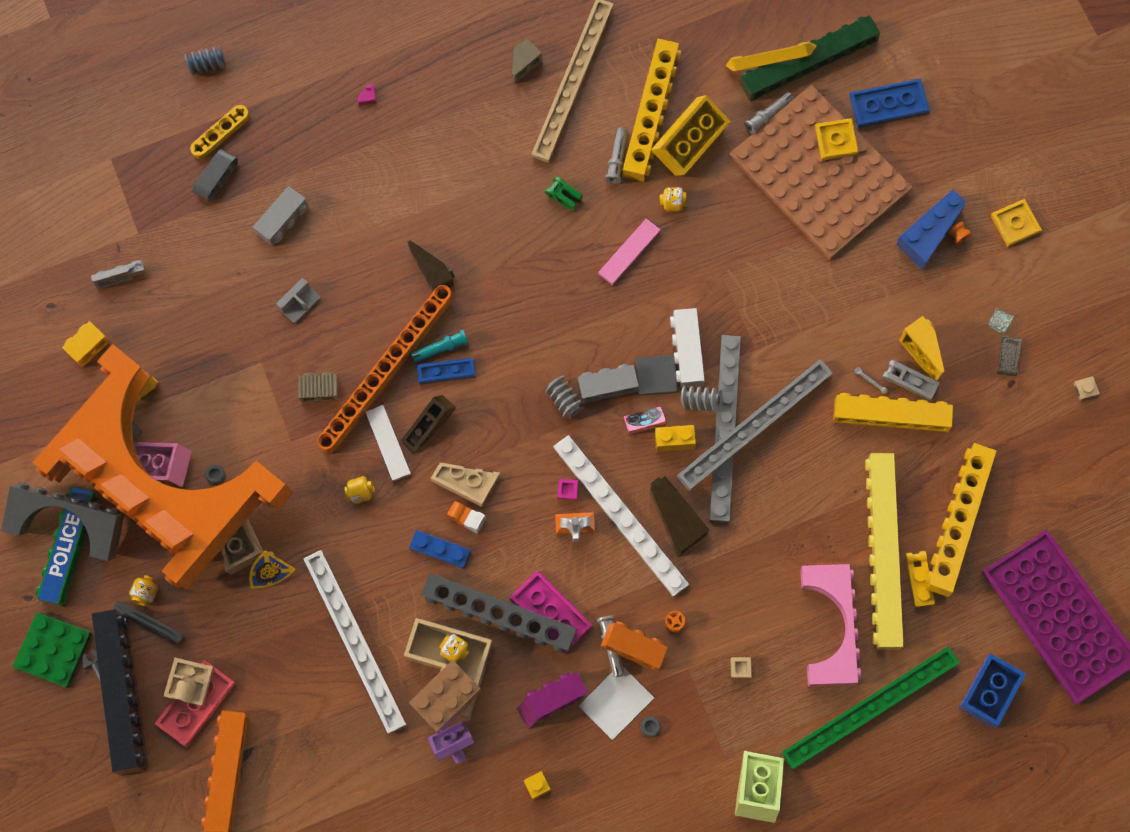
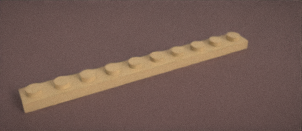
[531,0,614,163]

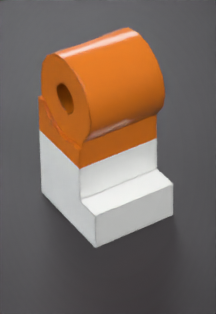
[447,501,486,534]

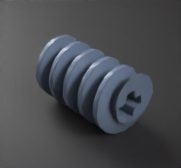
[185,45,225,75]

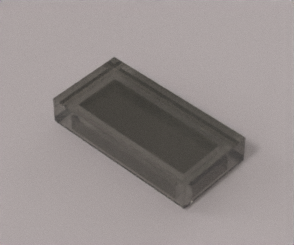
[997,336,1022,377]

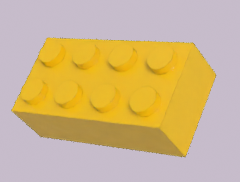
[651,95,731,176]

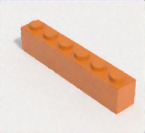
[201,711,249,832]

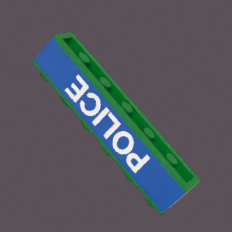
[36,487,98,607]

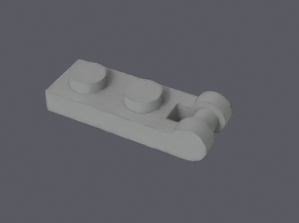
[882,360,940,401]

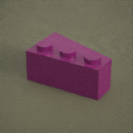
[517,671,588,729]

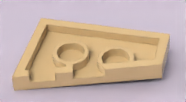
[431,463,500,507]

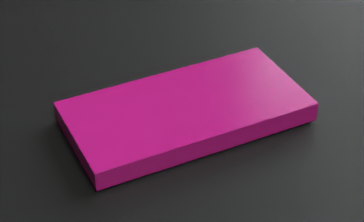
[510,570,593,654]

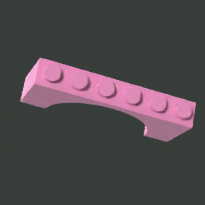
[800,564,861,687]

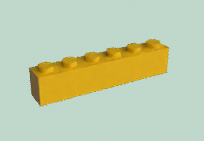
[833,393,953,432]

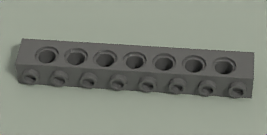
[421,573,578,653]

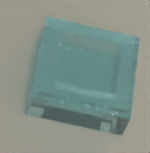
[987,308,1014,334]

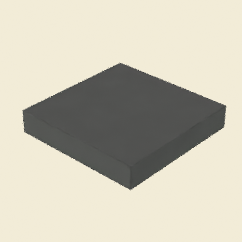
[636,355,677,396]

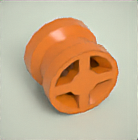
[948,221,972,245]
[665,611,685,633]

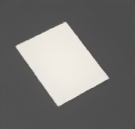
[579,667,654,740]

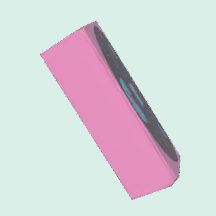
[624,407,666,435]

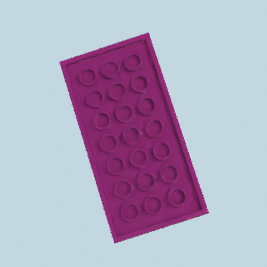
[981,529,1130,705]

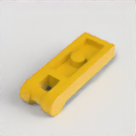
[905,551,935,608]

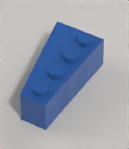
[896,189,966,270]

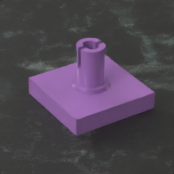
[428,720,474,764]

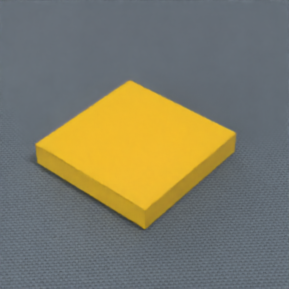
[815,118,859,161]
[990,199,1042,247]

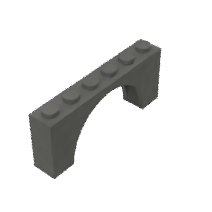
[1,482,125,561]

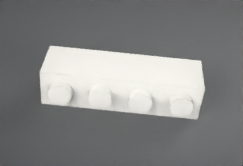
[670,308,704,388]

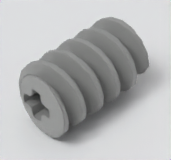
[546,375,584,419]
[680,386,723,413]

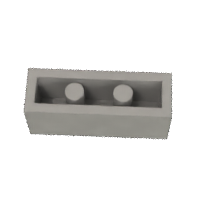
[253,186,308,247]
[578,364,639,404]

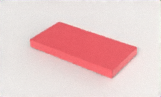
[155,660,236,748]

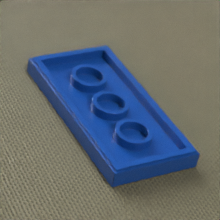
[849,78,930,128]

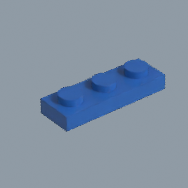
[409,530,471,569]

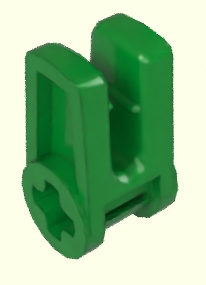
[544,177,583,211]

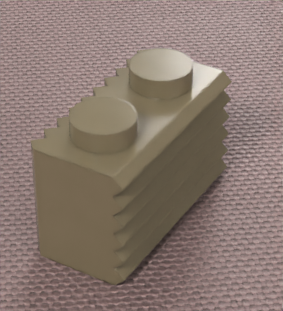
[298,371,339,402]

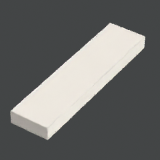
[366,405,411,482]

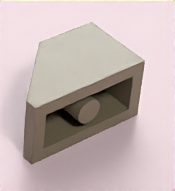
[512,39,542,83]

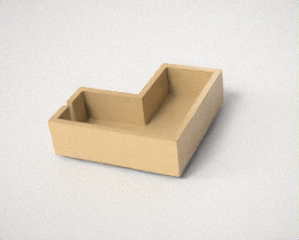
[404,618,493,720]

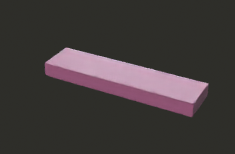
[598,219,660,286]

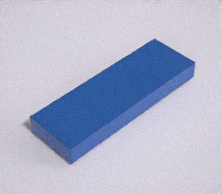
[417,358,476,385]

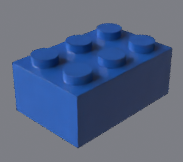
[958,653,1026,729]

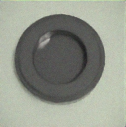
[205,465,226,485]
[640,716,660,737]

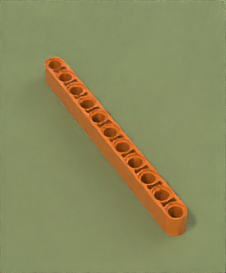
[317,285,452,454]

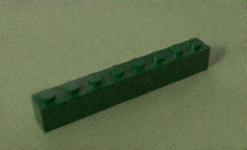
[740,15,880,102]

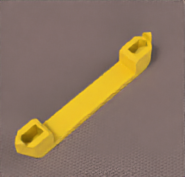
[726,42,816,71]

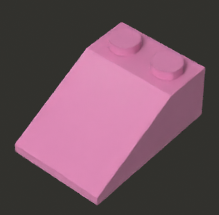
[134,442,192,487]

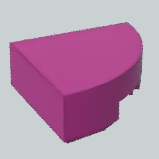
[358,84,377,105]

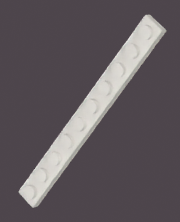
[553,435,689,597]
[304,550,406,734]

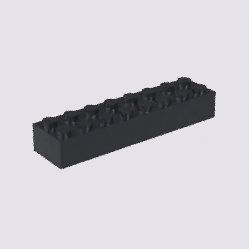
[91,609,148,776]

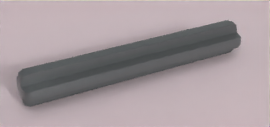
[113,600,184,644]

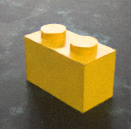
[62,321,110,368]
[655,425,696,452]

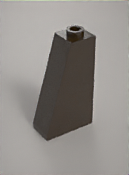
[650,476,710,557]

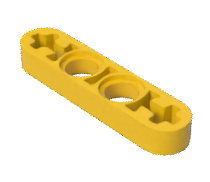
[191,105,250,159]

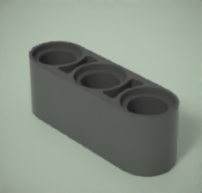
[193,149,238,202]

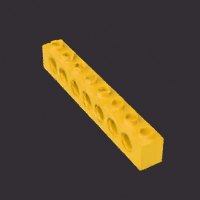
[623,39,681,182]
[925,443,996,597]

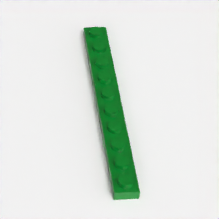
[781,646,960,770]

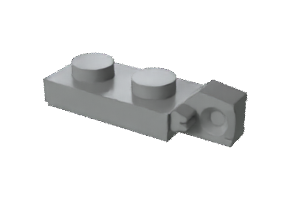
[91,260,146,290]

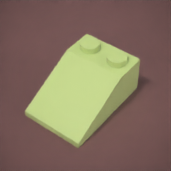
[735,751,784,823]

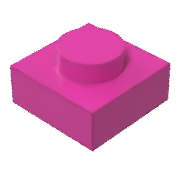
[557,479,578,501]

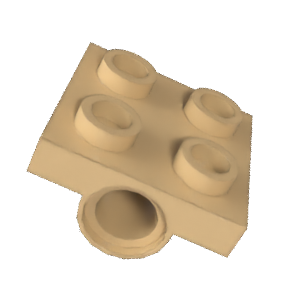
[164,658,214,706]

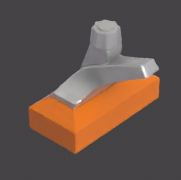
[555,512,595,542]

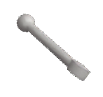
[854,367,888,394]

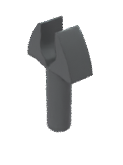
[83,649,100,681]

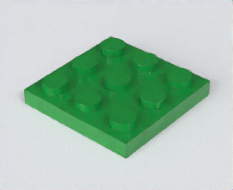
[12,612,92,688]

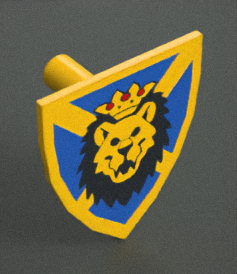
[249,550,296,589]

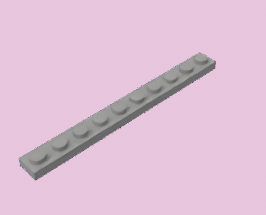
[710,335,741,523]
[677,359,833,491]

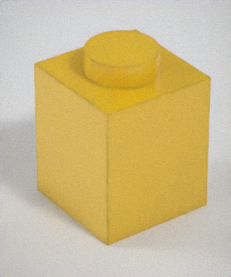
[523,771,551,800]

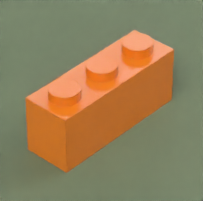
[600,622,668,670]

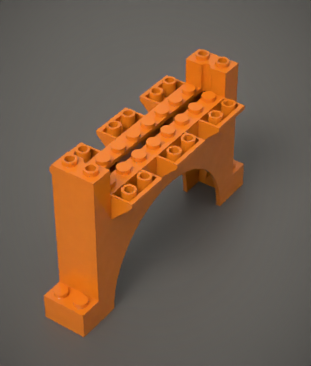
[32,344,293,590]

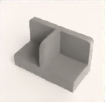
[276,278,320,324]

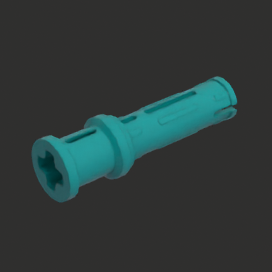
[411,329,469,363]

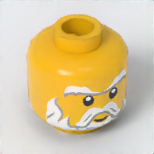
[660,187,687,212]
[344,476,375,504]
[129,575,159,606]
[439,634,469,663]

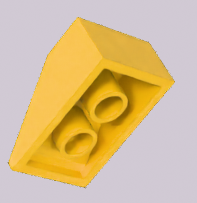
[899,316,944,382]

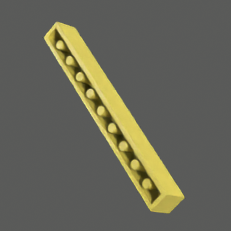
[865,453,903,650]

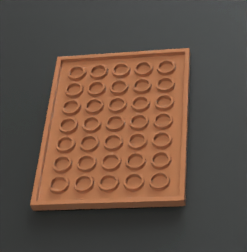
[729,85,913,260]

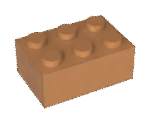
[409,660,482,734]

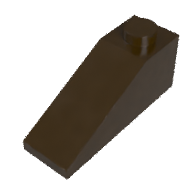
[407,240,455,292]
[401,395,456,453]

